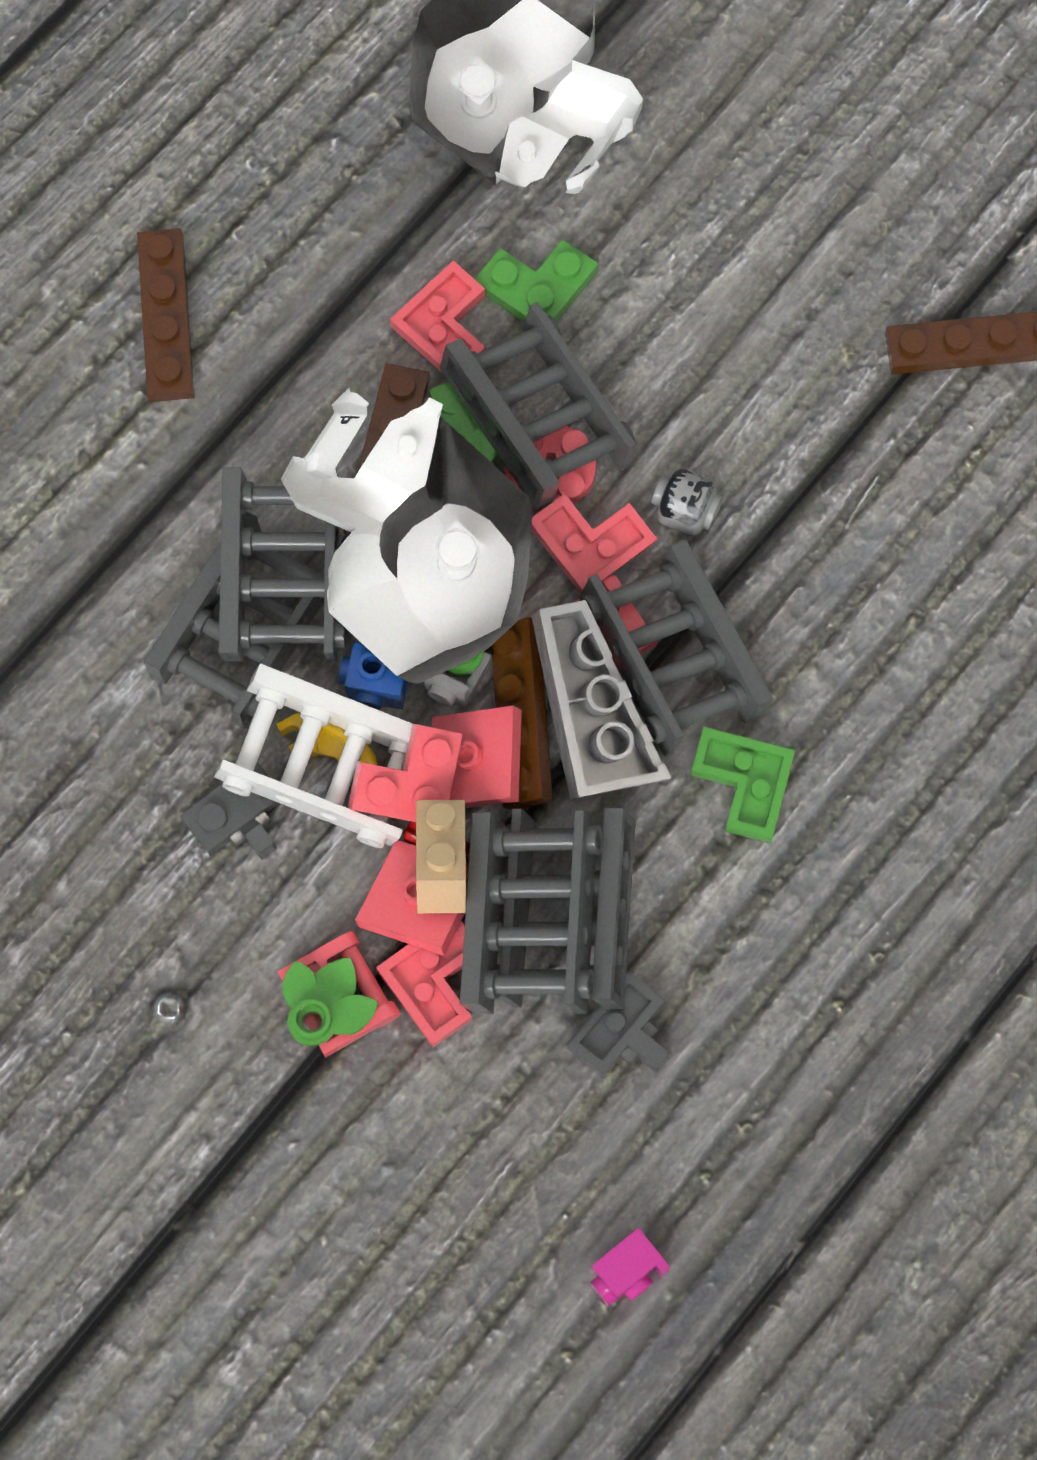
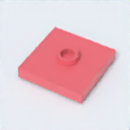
[432,706,522,808]
[355,840,469,956]

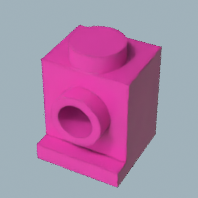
[590,1228,670,1306]

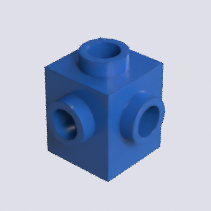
[339,642,408,710]

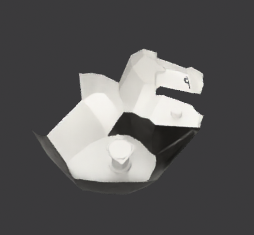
[409,0,643,194]
[281,387,532,683]

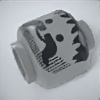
[651,469,723,536]

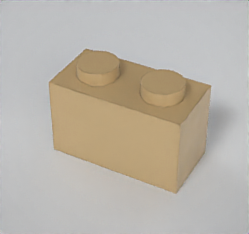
[416,800,466,914]

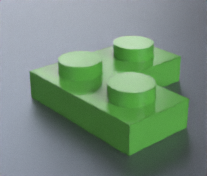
[475,239,598,323]
[691,726,795,843]

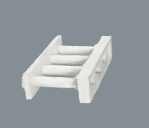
[214,663,412,848]

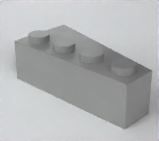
[531,600,671,801]

